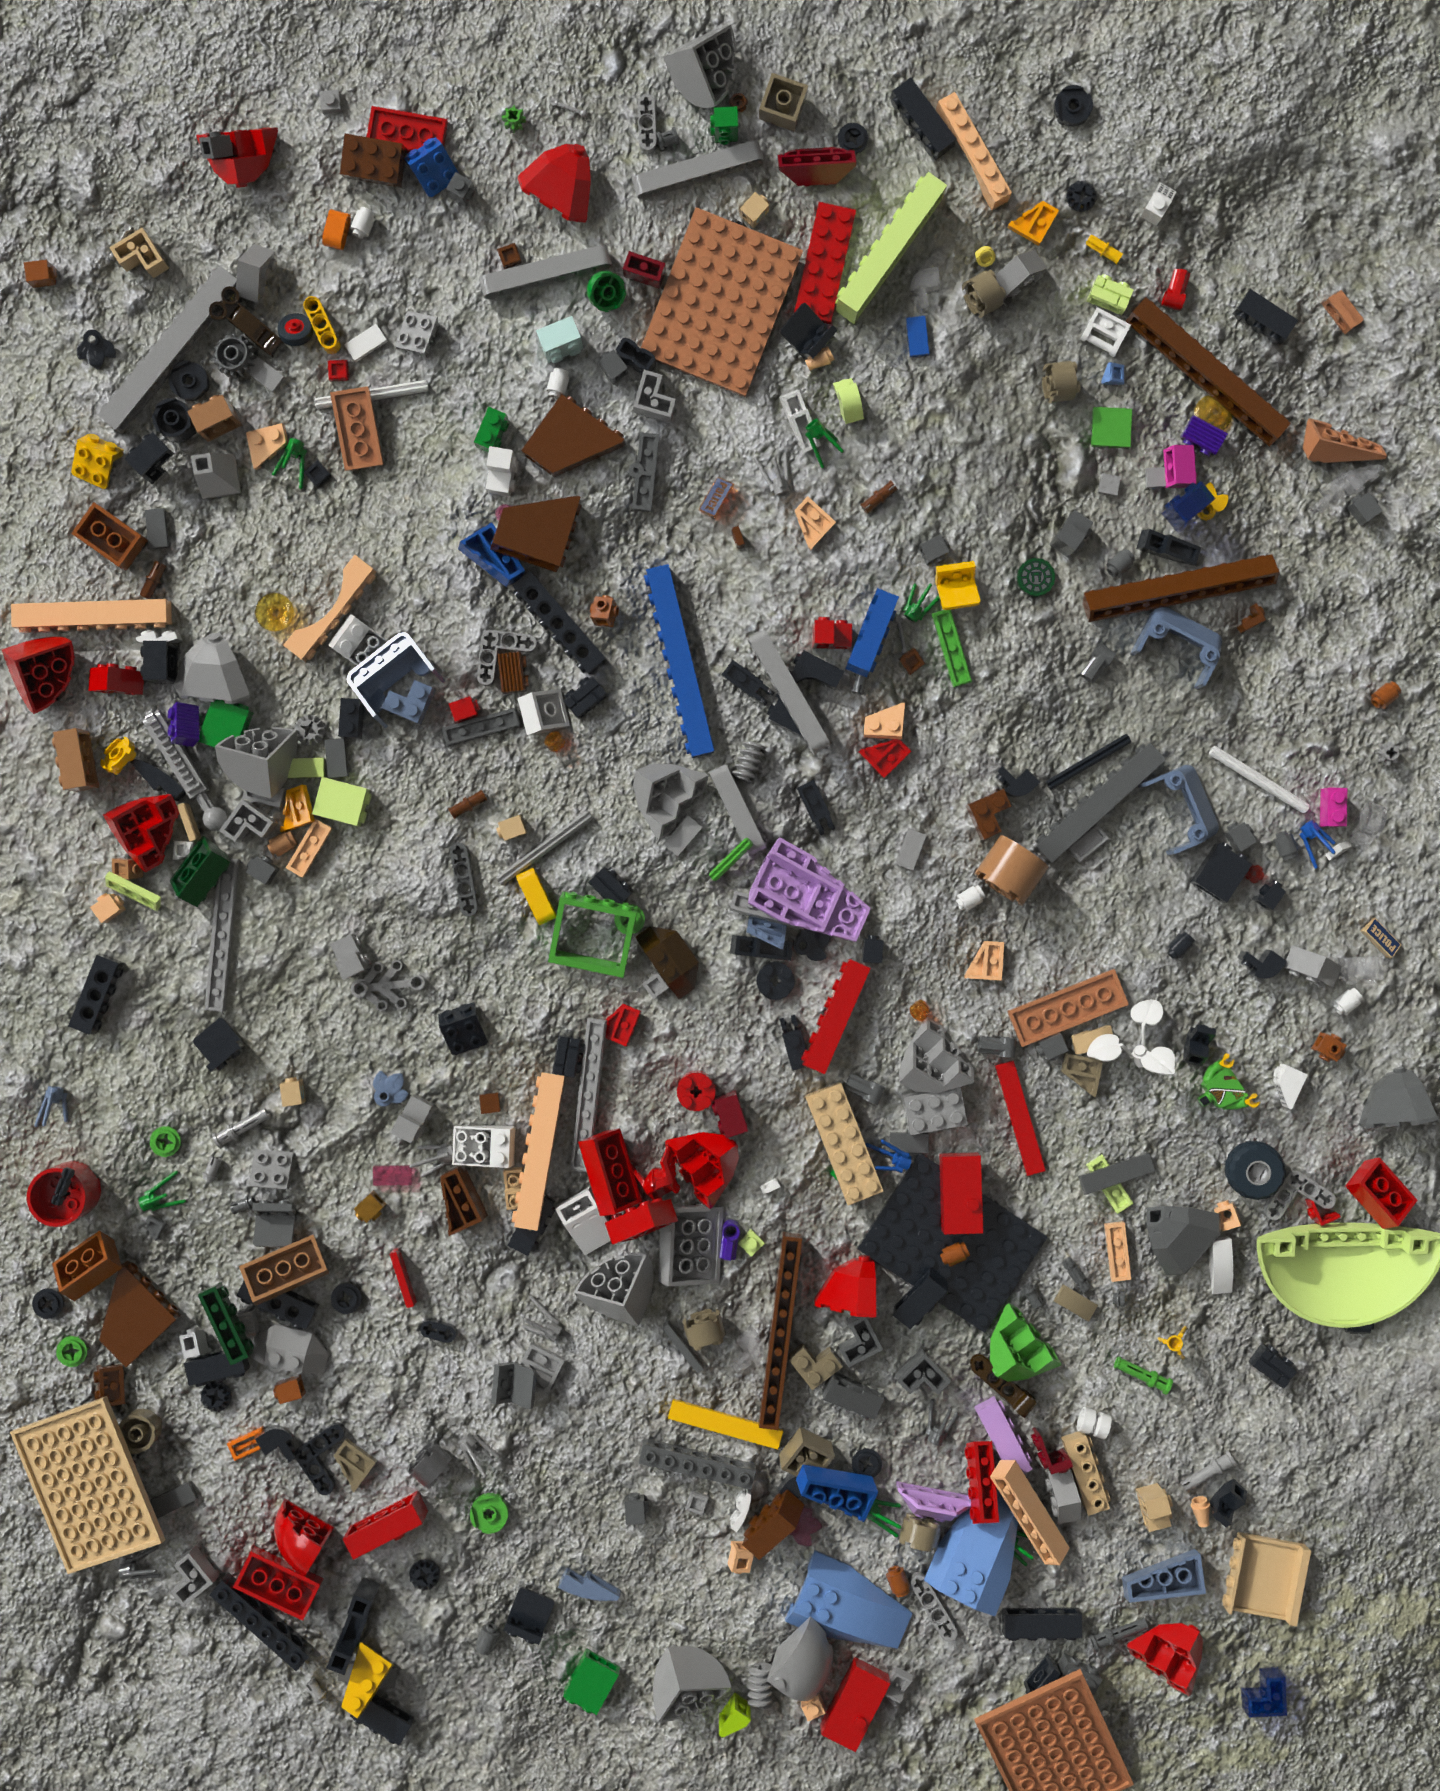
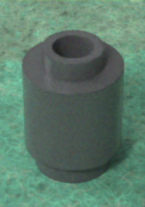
[1106,549,1135,578]
[1273,830,1298,860]
[476,1623,500,1655]

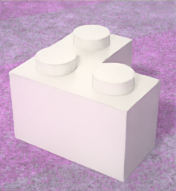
[485,446,519,497]

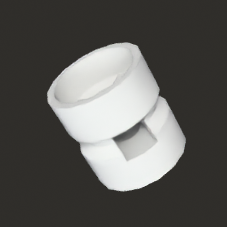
[1077,1407,1112,1440]

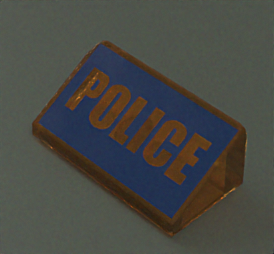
[699,477,734,520]

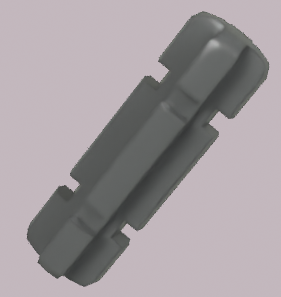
[1062,1257,1090,1293]

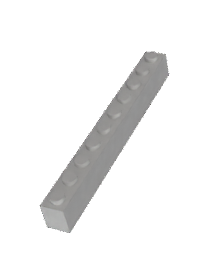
[98,265,237,434]

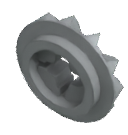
[294,714,325,745]

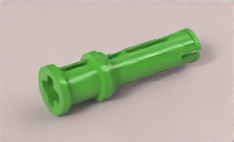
[1114,1357,1173,1395]

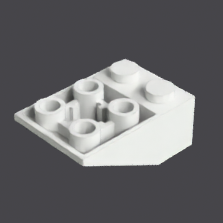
[328,614,388,666]
[452,1126,516,1168]
[555,1187,611,1255]

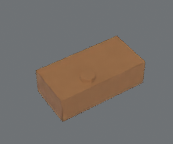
[239,1235,329,1306]

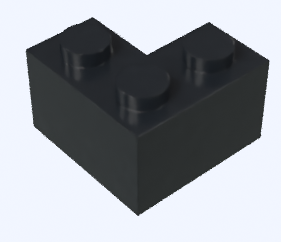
[125,432,174,484]

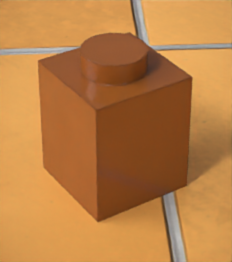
[24,259,57,288]
[273,1375,306,1404]

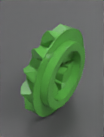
[614,904,645,934]
[150,1126,181,1157]
[56,1336,88,1367]

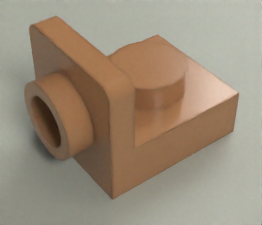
[112,858,143,880]

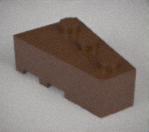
[440,1165,488,1236]

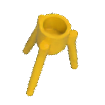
[1158,1326,1187,1360]

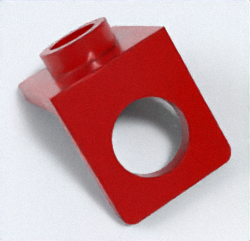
[1305,1198,1341,1226]

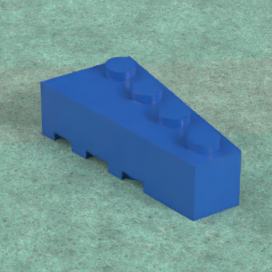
[845,588,899,677]
[796,1465,878,1522]

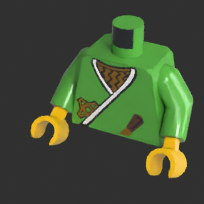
[1197,1053,1260,1110]

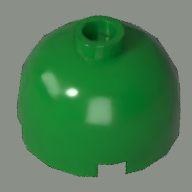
[587,271,626,312]

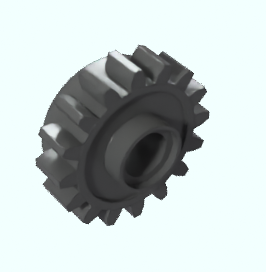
[213,334,257,378]

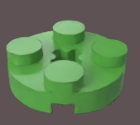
[470,1493,509,1534]

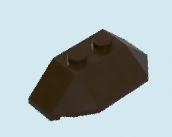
[635,926,699,999]

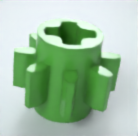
[502,105,526,133]

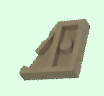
[1061,1053,1103,1097]
[334,1438,377,1492]

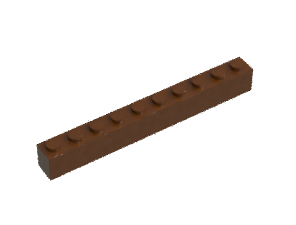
[1125,297,1291,447]
[1082,554,1280,622]
[758,1232,803,1430]

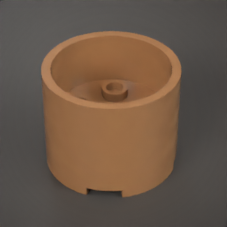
[974,835,1049,906]

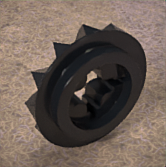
[837,123,868,153]
[1066,180,1097,212]
[331,1283,362,1314]
[32,1288,65,1319]
[200,1381,232,1412]
[851,1447,882,1478]
[409,1559,440,1591]

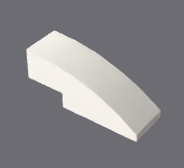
[779,390,821,453]
[1208,1236,1233,1294]

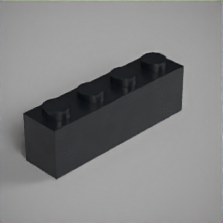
[891,77,957,160]
[1002,1608,1082,1641]

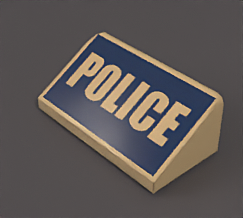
[1361,918,1401,958]

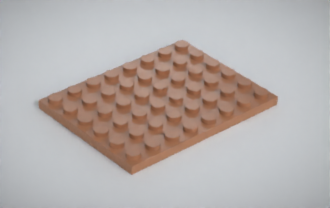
[641,207,803,397]
[974,1669,1134,1791]

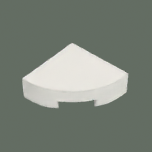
[173,841,195,860]
[1325,841,1352,861]
[760,1178,780,1193]

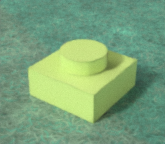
[738,1229,765,1257]

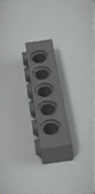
[639,1438,756,1490]

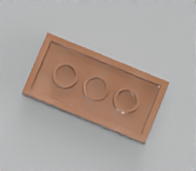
[330,386,384,471]

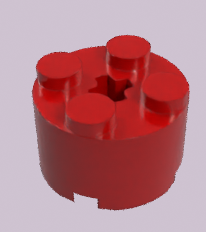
[677,1070,715,1111]

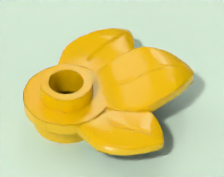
[1190,482,1228,521]

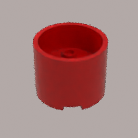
[26,1161,101,1227]

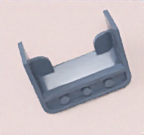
[1130,607,1222,689]
[347,632,445,729]
[1138,765,1219,855]

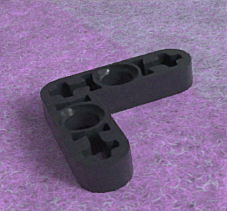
[295,1422,346,1495]

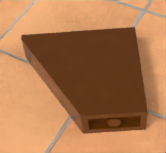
[521,394,625,477]
[490,496,582,573]
[99,1260,181,1367]

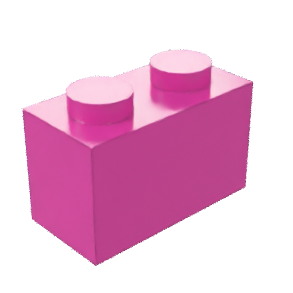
[1163,445,1197,488]
[1320,787,1348,827]

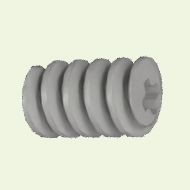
[732,741,767,784]
[748,1662,772,1709]

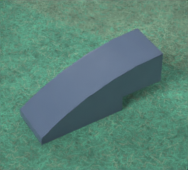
[558,1567,620,1601]

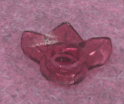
[790,1508,822,1546]

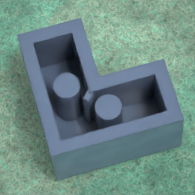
[382,680,436,725]

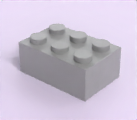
[901,1087,968,1135]

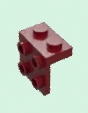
[1031,1427,1073,1475]

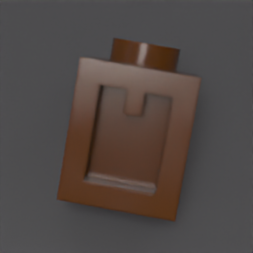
[1237,603,1266,634]

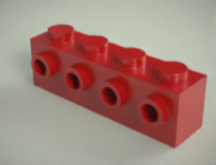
[964,1441,999,1524]

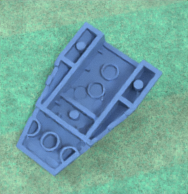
[924,1487,1018,1616]
[785,1550,913,1649]

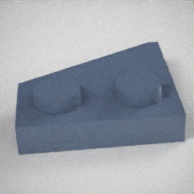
[747,916,787,949]

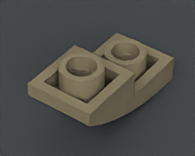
[1054,1285,1098,1322]

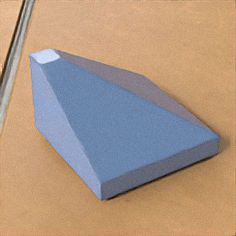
[1101,362,1124,385]

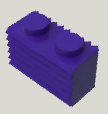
[1180,415,1228,457]
[168,702,200,747]

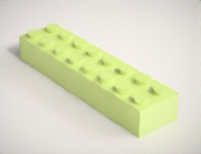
[835,172,947,324]

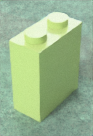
[312,777,372,827]

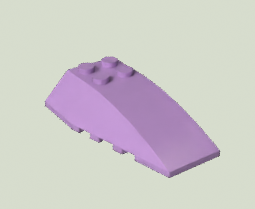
[748,837,871,942]

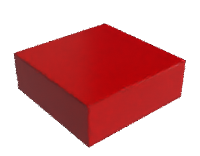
[328,360,349,382]

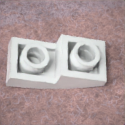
[136,630,183,644]
[730,1489,751,1533]

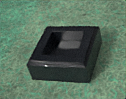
[304,460,332,488]

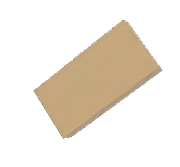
[177,803,201,842]

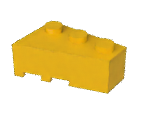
[341,1642,394,1718]

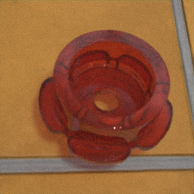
[1245,865,1264,883]

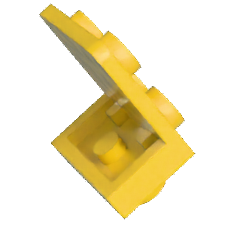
[71,434,124,489]
[935,561,980,610]

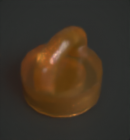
[544,731,566,752]
[910,999,929,1021]

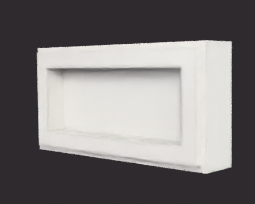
[344,324,388,362]

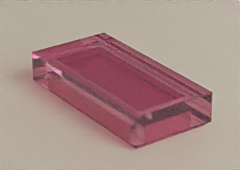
[373,1165,413,1186]

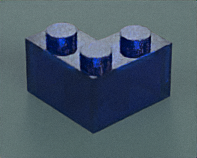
[1161,481,1216,531]
[1241,1667,1287,1718]

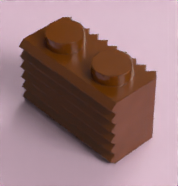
[498,652,529,694]

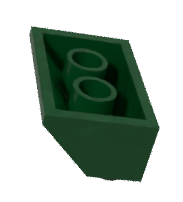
[170,836,231,907]

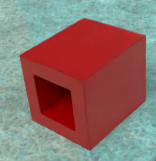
[449,696,480,723]

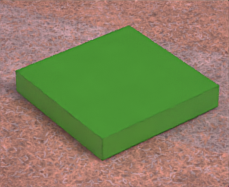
[1091,407,1132,449]

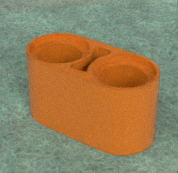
[322,209,351,250]

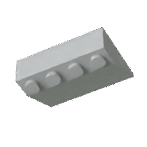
[658,1204,723,1287]

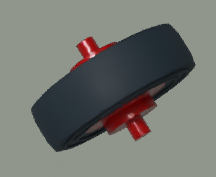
[277,313,313,346]

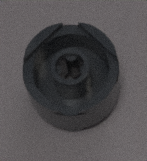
[152,398,197,443]

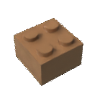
[187,395,243,442]

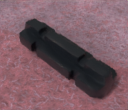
[51,1167,75,1206]

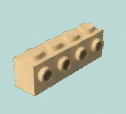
[1061,1431,1111,1516]

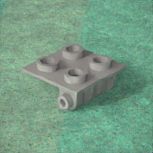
[394,311,439,357]
[248,1149,293,1190]

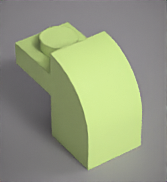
[833,378,864,424]

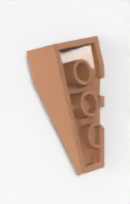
[1303,418,1387,463]

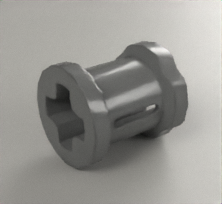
[656,127,680,150]

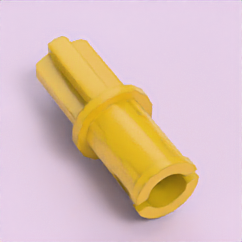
[1086,235,1123,265]

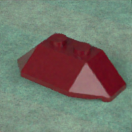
[778,147,856,187]

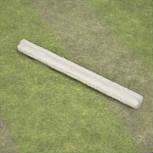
[314,380,429,409]
[1209,746,1310,813]

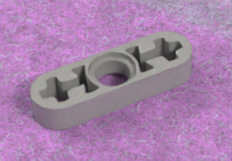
[638,94,657,154]

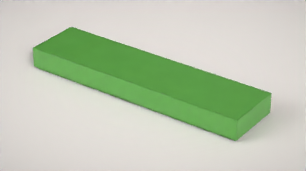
[931,610,972,688]

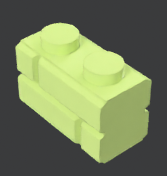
[1086,275,1134,316]

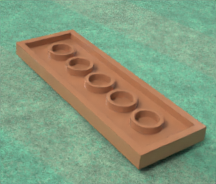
[1007,969,1129,1047]

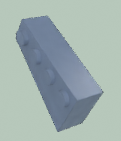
[1122,1549,1206,1603]

